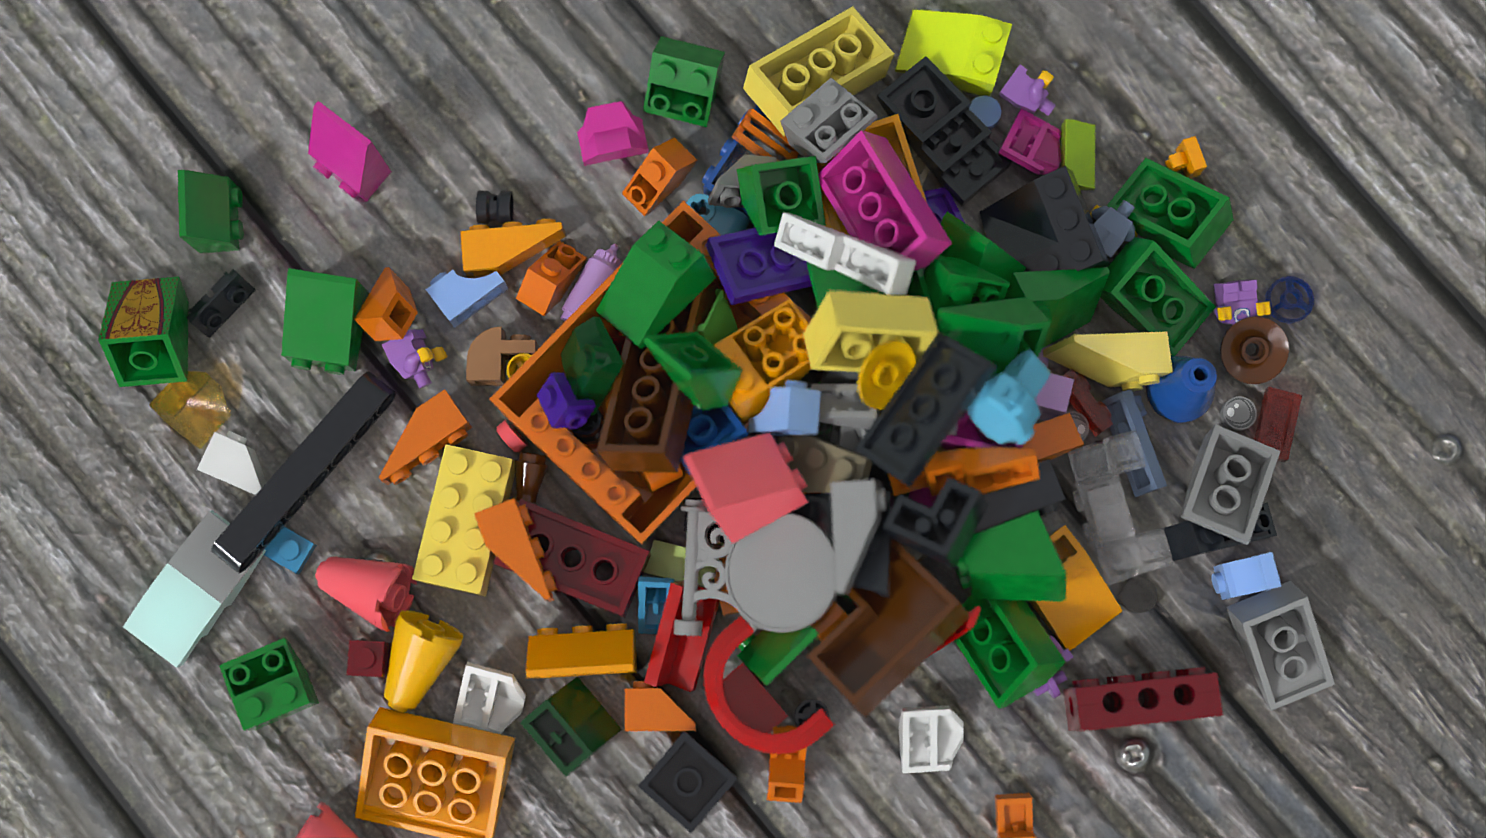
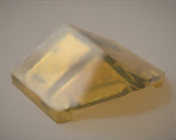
[149,371,231,449]

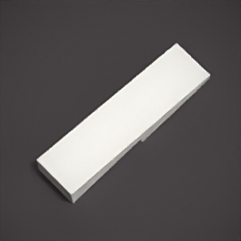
[774,213,916,295]

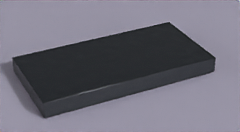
[855,332,996,487]

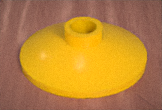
[858,340,916,410]

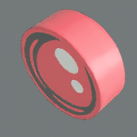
[496,419,528,453]

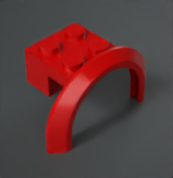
[704,616,834,754]

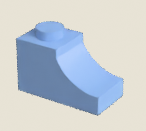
[425,270,509,328]
[748,381,821,436]
[1212,552,1281,600]

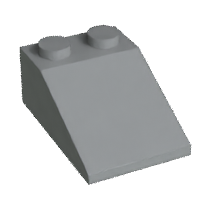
[1181,424,1281,545]
[1227,581,1335,711]

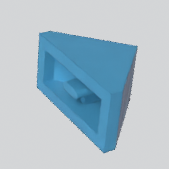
[638,577,675,634]

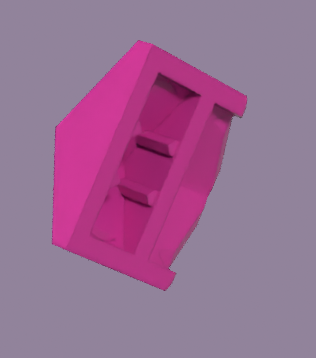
[998,108,1061,175]

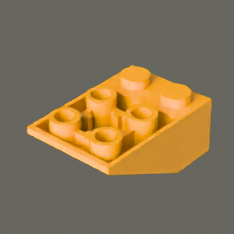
[714,299,811,424]
[1029,525,1122,651]

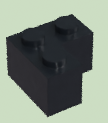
[883,477,989,569]

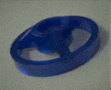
[1266,276,1314,323]

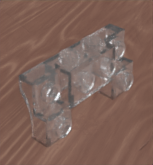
[1068,430,1174,585]

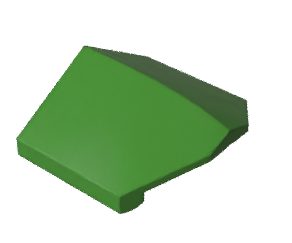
[697,288,738,345]

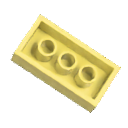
[743,6,894,137]
[412,444,516,597]

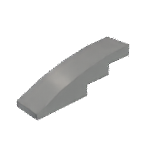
[811,384,958,435]

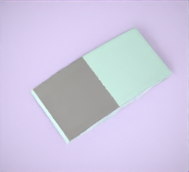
[123,510,266,668]

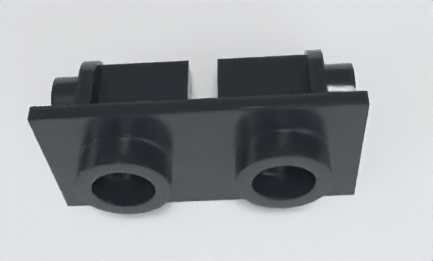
[186,269,256,338]

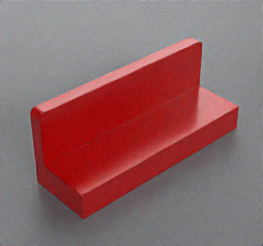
[644,580,720,692]

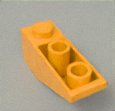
[460,219,565,278]

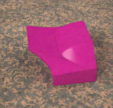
[577,101,649,166]

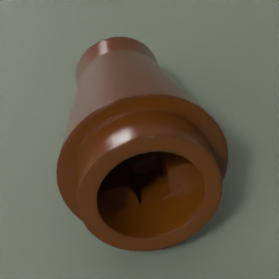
[515,452,548,503]

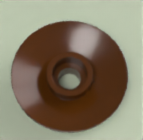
[1220,316,1289,384]

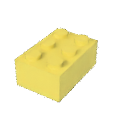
[803,290,938,372]

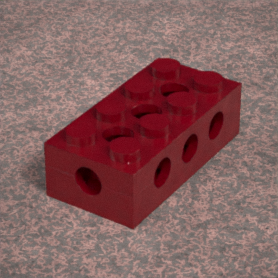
[493,499,651,618]
[1063,667,1223,731]

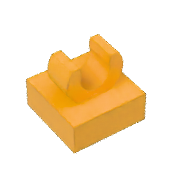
[1165,136,1207,179]

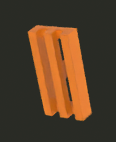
[731,108,799,161]

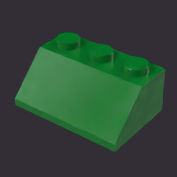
[955,595,1066,709]

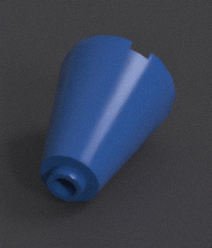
[1146,356,1217,423]

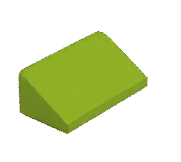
[1061,119,1095,190]

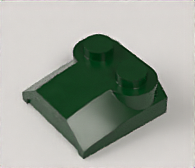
[561,316,624,415]

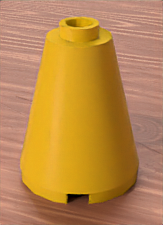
[384,610,464,712]

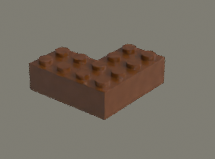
[807,539,970,718]

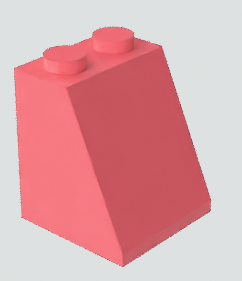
[683,432,808,544]

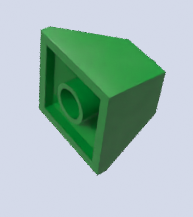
[644,332,743,410]

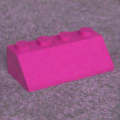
[818,130,952,272]

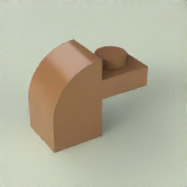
[466,326,539,386]

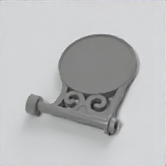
[674,500,837,636]

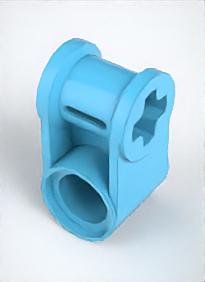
[687,194,751,235]

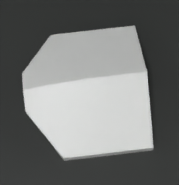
[453,662,526,734]
[899,706,964,773]

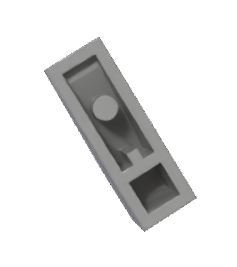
[831,480,887,594]

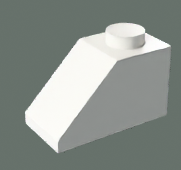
[197,431,267,495]

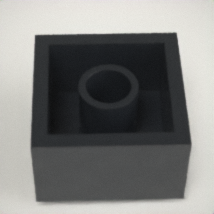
[638,731,738,833]

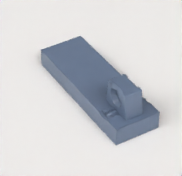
[1100,389,1167,497]

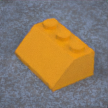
[526,623,638,679]

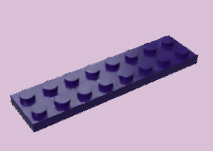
[705,187,965,305]

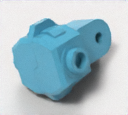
[967,350,1051,445]

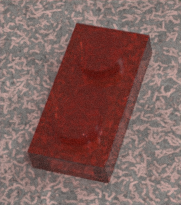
[1063,369,1113,437]
[1254,387,1302,462]

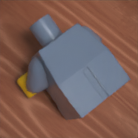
[1090,200,1138,258]

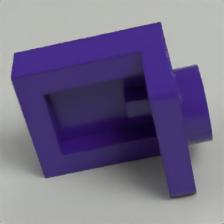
[537,373,596,429]

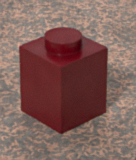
[346,640,392,678]

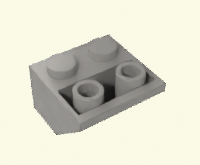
[780,78,878,163]

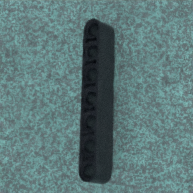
[211,371,396,573]

